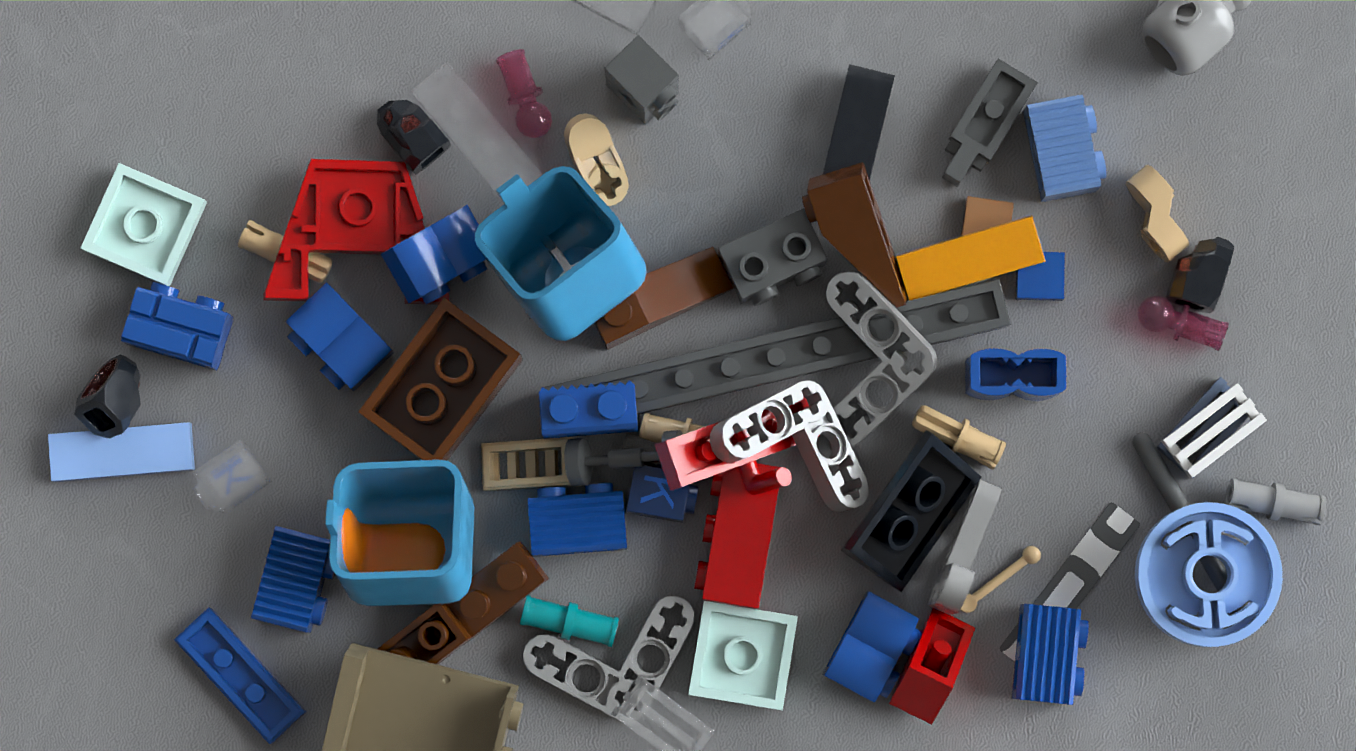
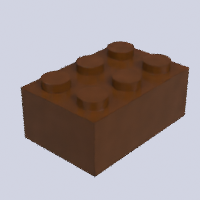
[358,298,523,461]

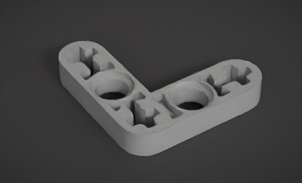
[826,270,937,447]
[710,380,869,513]
[928,479,1002,615]
[523,595,694,722]

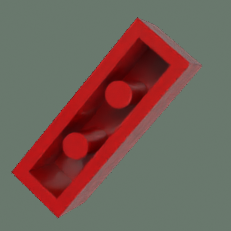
[694,463,781,609]

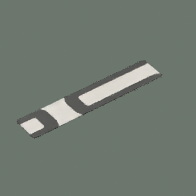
[1000,502,1140,662]

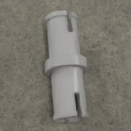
[1225,478,1326,525]

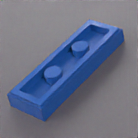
[174,607,307,744]

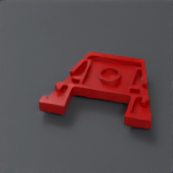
[263,159,449,305]

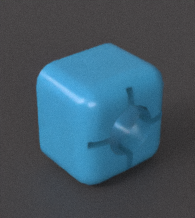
[475,166,647,341]

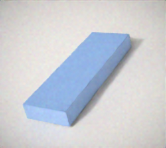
[48,422,195,482]

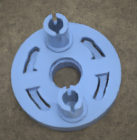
[1135,502,1282,647]

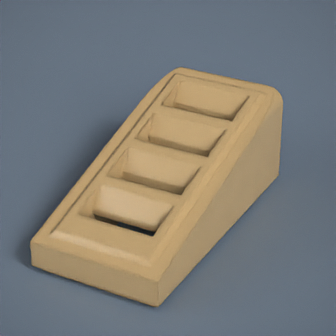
[481,437,580,491]

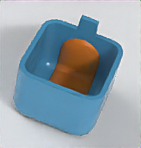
[325,460,474,606]

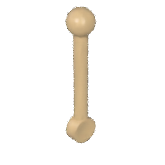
[960,546,1041,613]

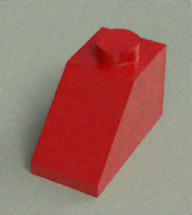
[889,608,976,725]

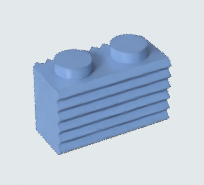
[1023,95,1106,202]

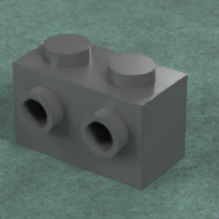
[717,208,828,306]

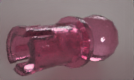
[496,49,552,138]
[1137,296,1229,351]

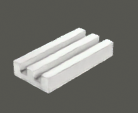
[1161,383,1267,479]

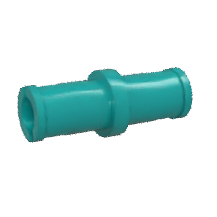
[520,595,619,647]

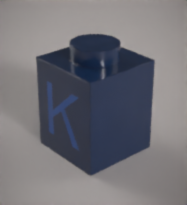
[627,466,699,523]

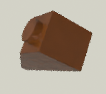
[802,162,907,308]
[594,247,734,350]

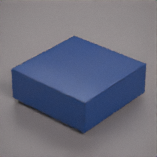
[1015,252,1065,301]

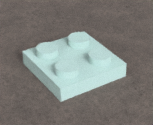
[80,163,207,286]
[688,601,798,711]

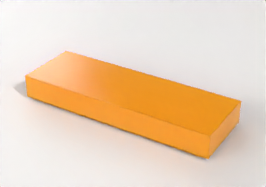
[896,215,1046,301]

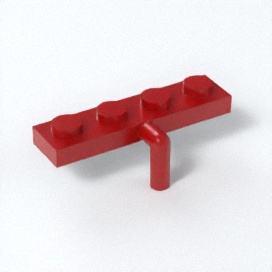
[654,397,820,495]

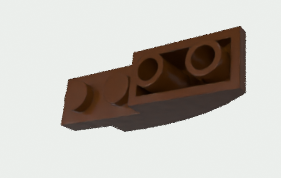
[377,541,549,665]

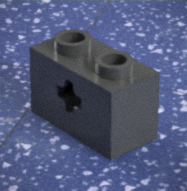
[604,35,679,124]

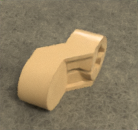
[564,113,629,206]
[1126,165,1189,262]

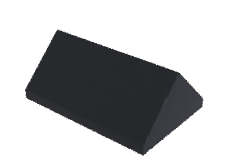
[841,430,982,592]

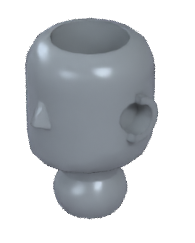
[1141,0,1252,76]

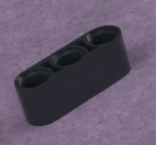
[823,64,895,180]

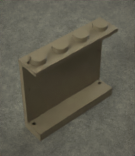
[322,643,524,751]

